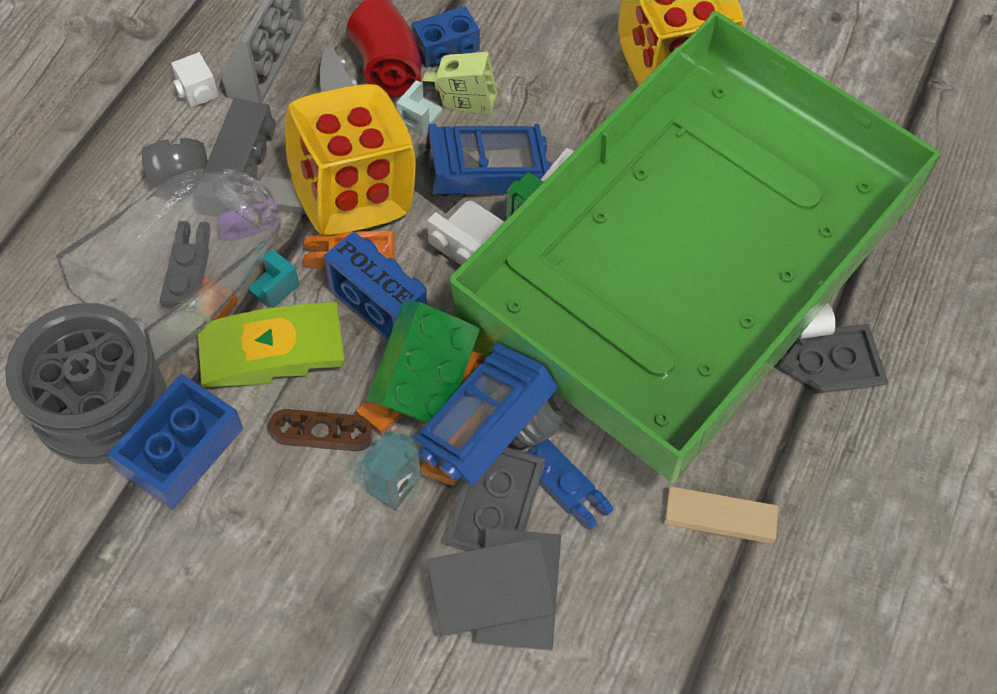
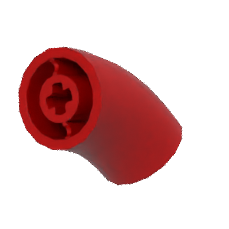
[346,0,421,97]

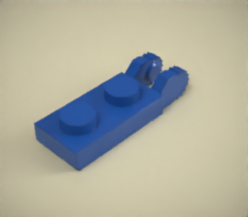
[528,439,613,530]

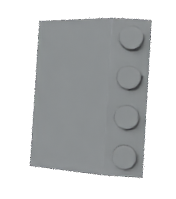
[221,0,305,103]

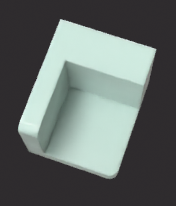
[396,80,442,136]

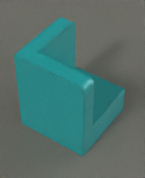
[248,249,299,308]

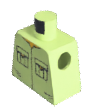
[423,52,497,115]

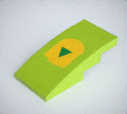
[197,302,345,387]

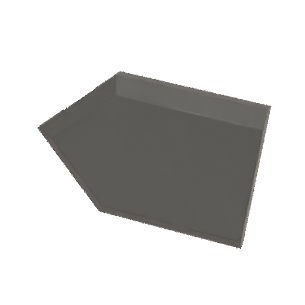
[779,324,888,393]

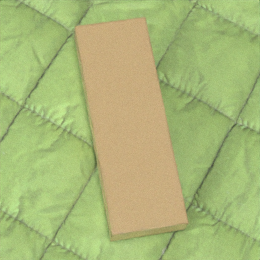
[664,486,779,544]

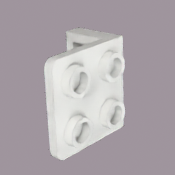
[427,201,504,265]

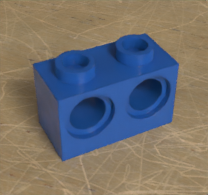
[411,6,480,68]

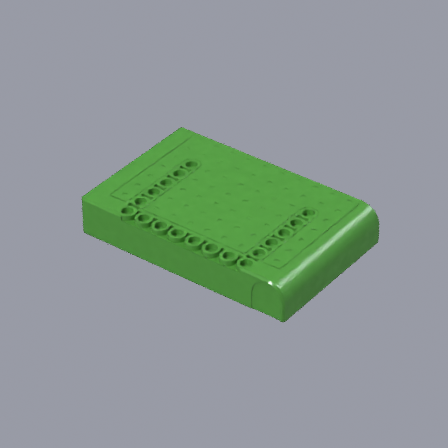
[450,11,941,482]

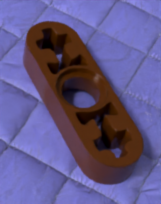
[269,409,373,451]

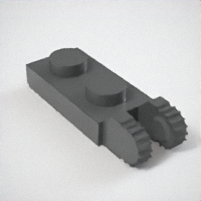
[160,221,211,309]

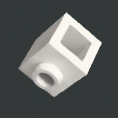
[171,52,219,108]

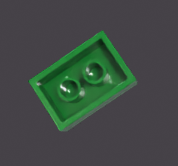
[366,301,480,424]

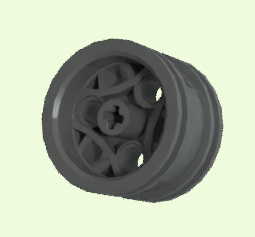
[5,303,167,464]

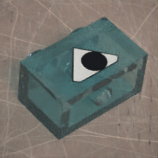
[361,429,421,511]

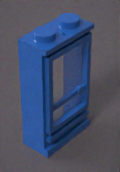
[425,124,552,194]
[412,342,559,486]

